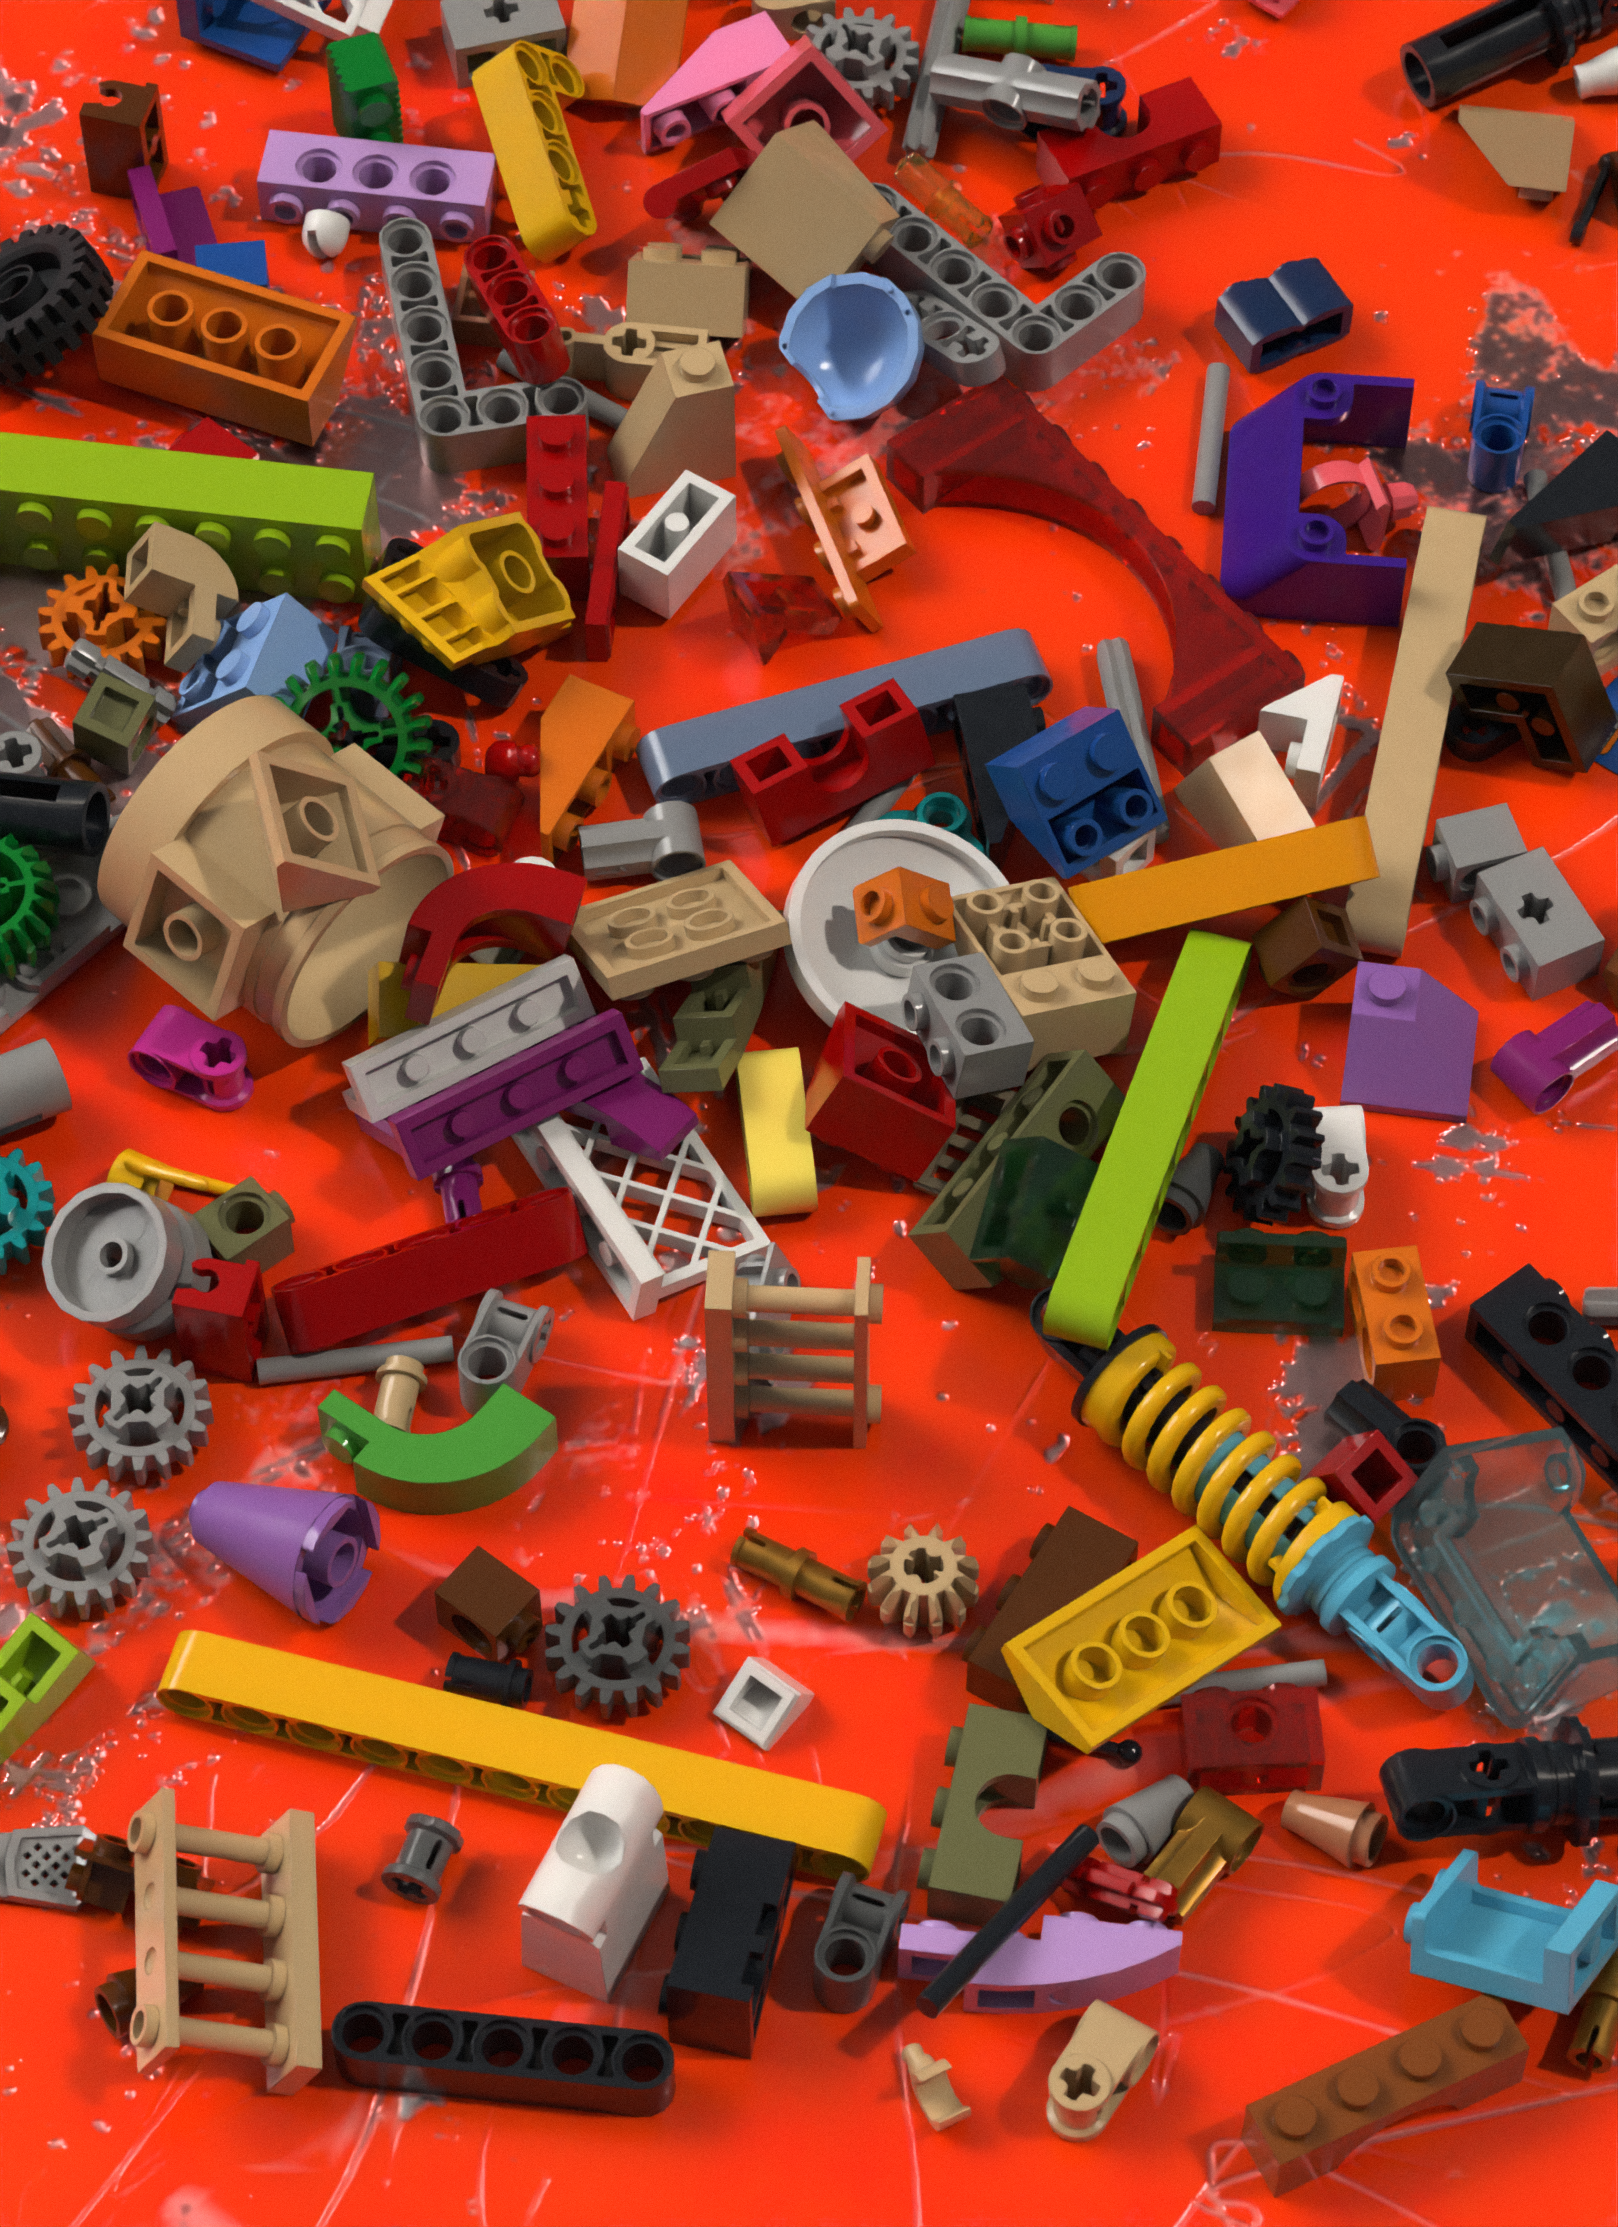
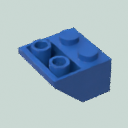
[985,706,1168,879]

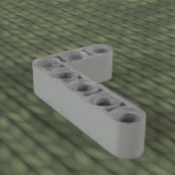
[865,183,1146,392]
[379,217,589,474]

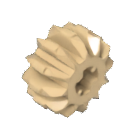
[867,1523,979,1640]

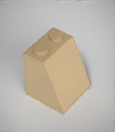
[709,120,900,300]

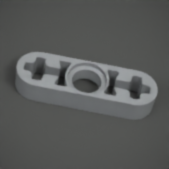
[903,289,1006,387]

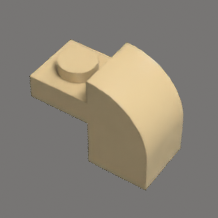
[124,521,239,673]

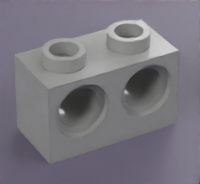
[901,952,1035,1100]

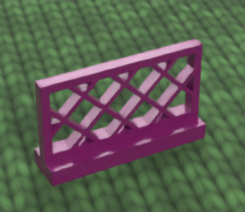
[355,1008,644,1181]

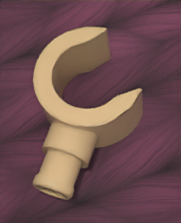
[901,2043,971,2132]

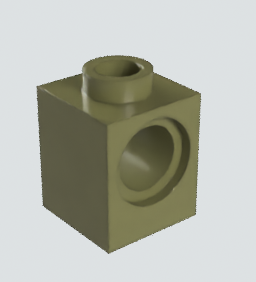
[72,671,158,776]
[193,1176,295,1274]

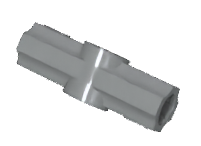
[928,53,1102,132]

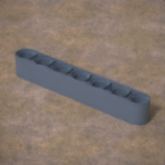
[635,628,1053,804]

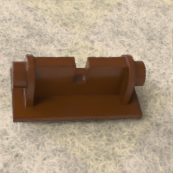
[65,1833,215,1934]

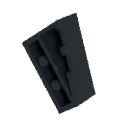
[658,1826,797,2059]

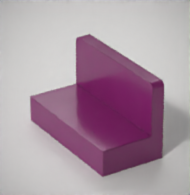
[127,165,218,266]

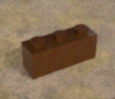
[962,1506,1139,1715]

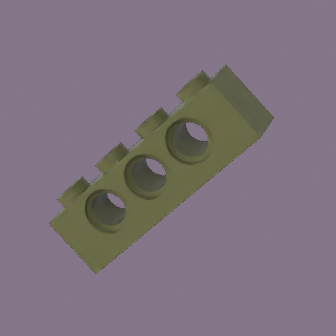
[908,1049,1125,1290]

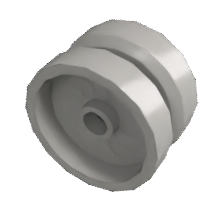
[42,1182,213,1341]

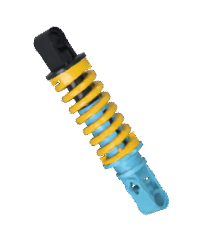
[1029,1286,1474,1710]

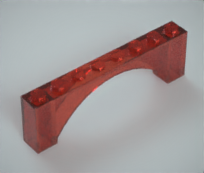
[886,375,1306,778]

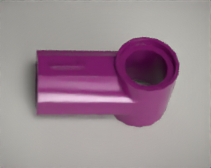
[1490,1000,1618,1115]

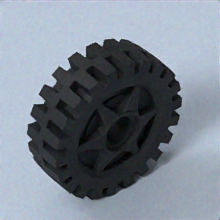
[0,224,114,385]

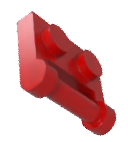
[643,147,758,222]

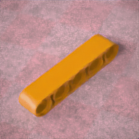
[1068,815,1381,944]

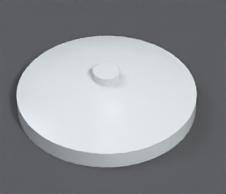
[783,819,1010,1035]

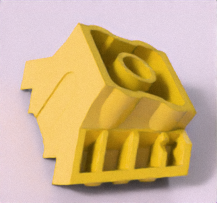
[361,511,576,671]

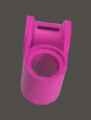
[127,1005,254,1112]

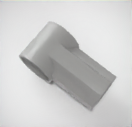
[578,801,706,881]

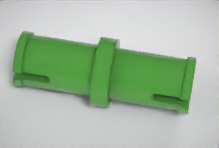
[962,15,1078,62]

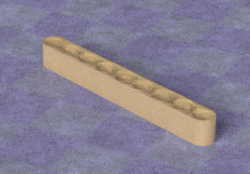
[1345,506,1487,958]

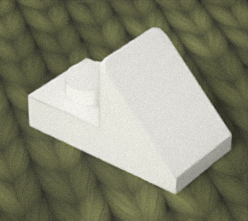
[1257,674,1344,809]

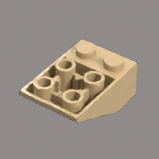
[951,876,1137,1071]

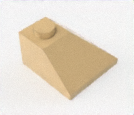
[1458,104,1575,201]

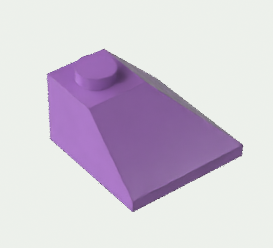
[1340,961,1479,1124]

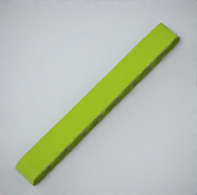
[1042,928,1253,1351]

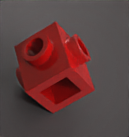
[998,183,1103,273]

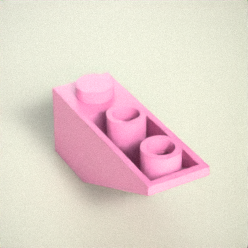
[640,11,791,154]

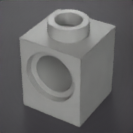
[1426,803,1528,904]

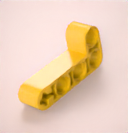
[472,40,597,263]

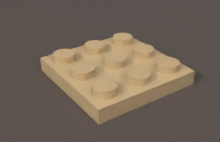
[567,860,792,1001]

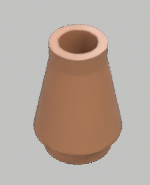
[1281,1789,1388,1868]

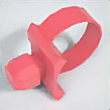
[1299,457,1419,552]

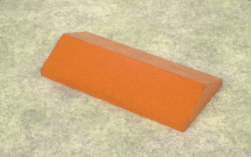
[566,0,689,110]

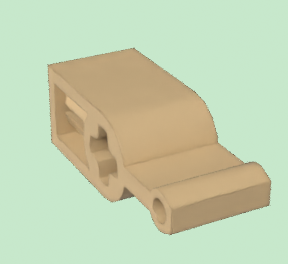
[560,322,709,401]

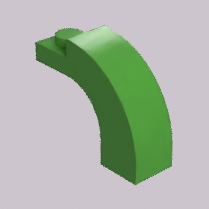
[317,1383,558,1515]

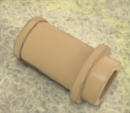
[373,1355,428,1433]

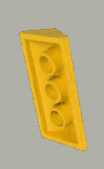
[1001,1524,1282,1754]

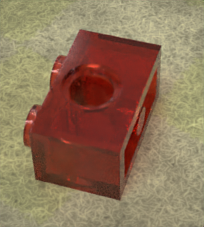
[1177,1682,1326,1796]

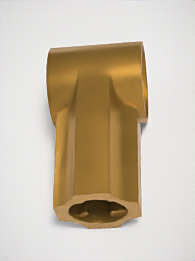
[1144,1785,1264,1927]

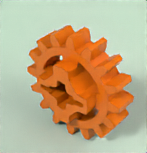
[38,564,167,686]

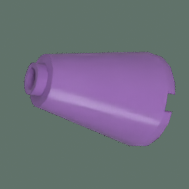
[189,1481,381,1625]

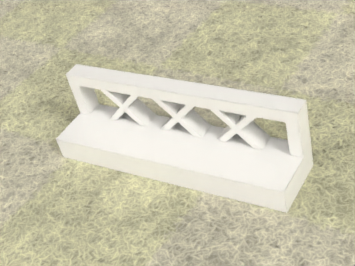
[341,954,596,1124]

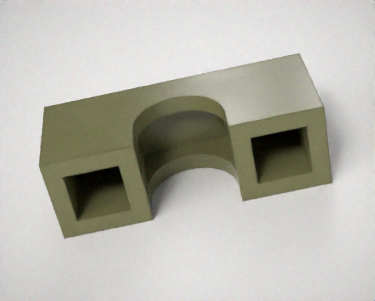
[917,1703,1049,1927]

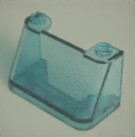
[1390,1427,1618,1729]

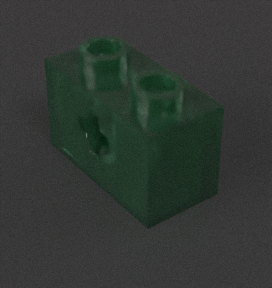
[968,1136,1100,1289]

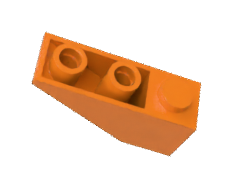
[540,674,641,865]

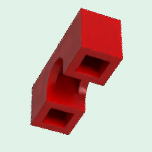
[1035,76,1222,210]
[526,414,590,601]
[729,678,936,847]

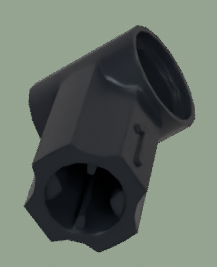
[1324,1379,1447,1504]

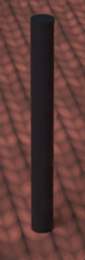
[915,1824,1099,2019]

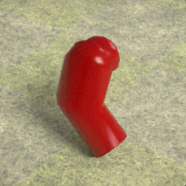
[485,740,540,799]

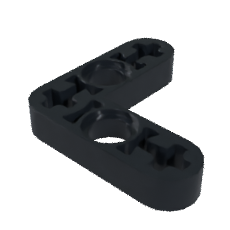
[358,538,528,708]

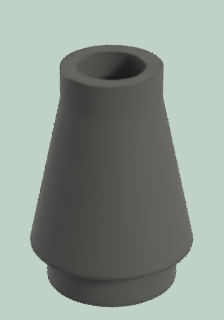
[1155,1142,1225,1235]

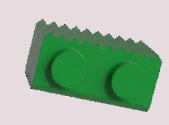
[326,32,404,144]

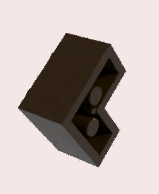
[1445,622,1618,773]

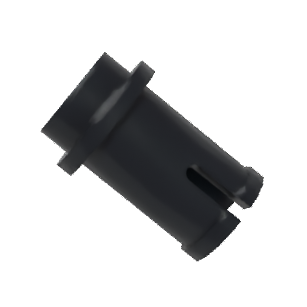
[443,1652,533,1709]

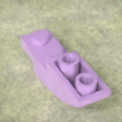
[898,1912,1183,2014]

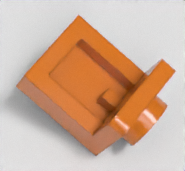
[853,866,956,950]

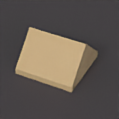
[249,750,381,913]

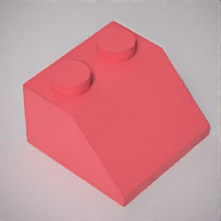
[721,34,888,162]

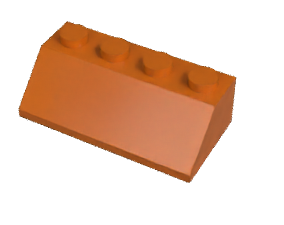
[92,249,357,447]

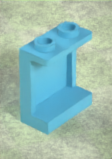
[1403,1848,1618,2015]

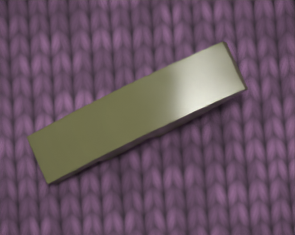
[658,910,783,1093]

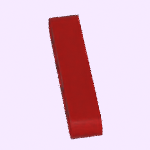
[271,1187,590,1353]

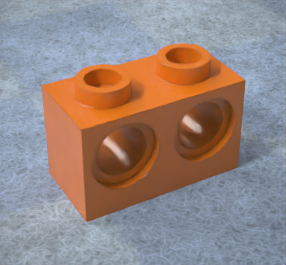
[1346,1245,1441,1401]

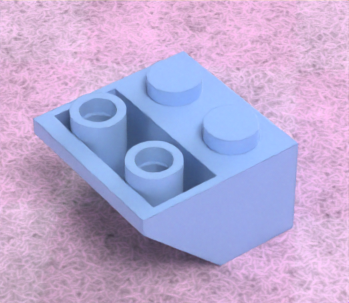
[172,592,338,728]

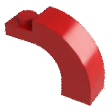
[398,862,588,1026]

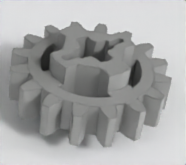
[806,7,919,111]
[68,1345,214,1485]
[7,1477,155,1620]

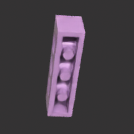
[256,129,499,243]

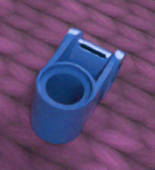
[1467,379,1535,493]

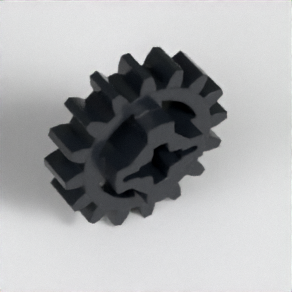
[1223,1083,1325,1226]

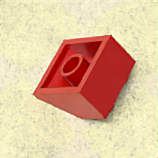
[805,1001,956,1182]

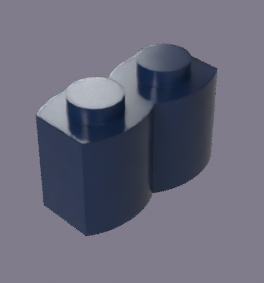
[1214,258,1354,373]

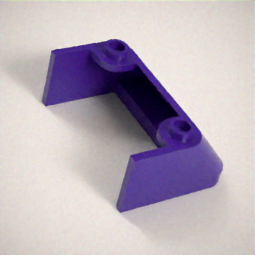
[1219,373,1414,627]

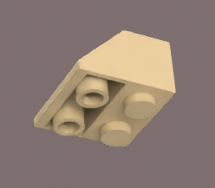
[626,242,753,338]

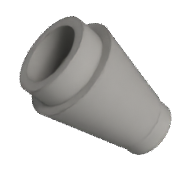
[1096,1774,1195,1868]

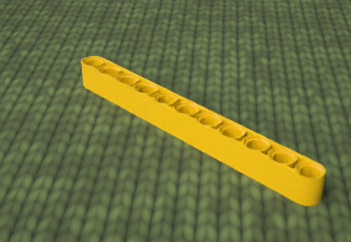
[156,1630,888,1882]

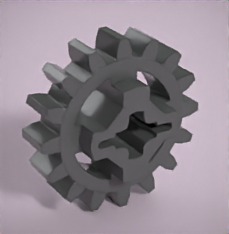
[545,1574,691,1719]

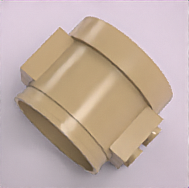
[97,695,454,1048]

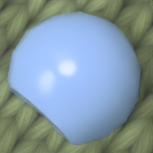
[779,272,925,422]

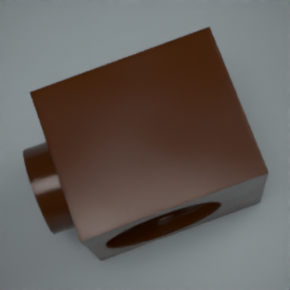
[1252,895,1364,1001]
[434,1545,543,1663]

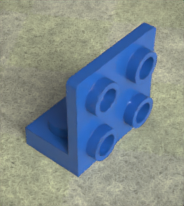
[176,0,332,72]

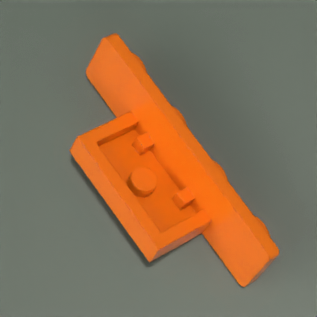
[775,425,916,633]

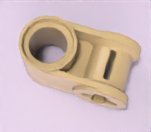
[1046,1999,1160,2142]

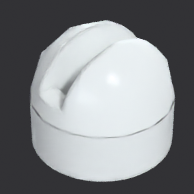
[302,209,351,259]

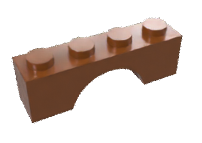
[1241,1993,1530,2198]

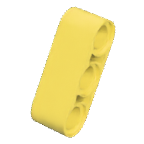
[735,1047,818,1217]

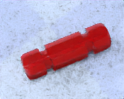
[1060,1856,1179,1923]

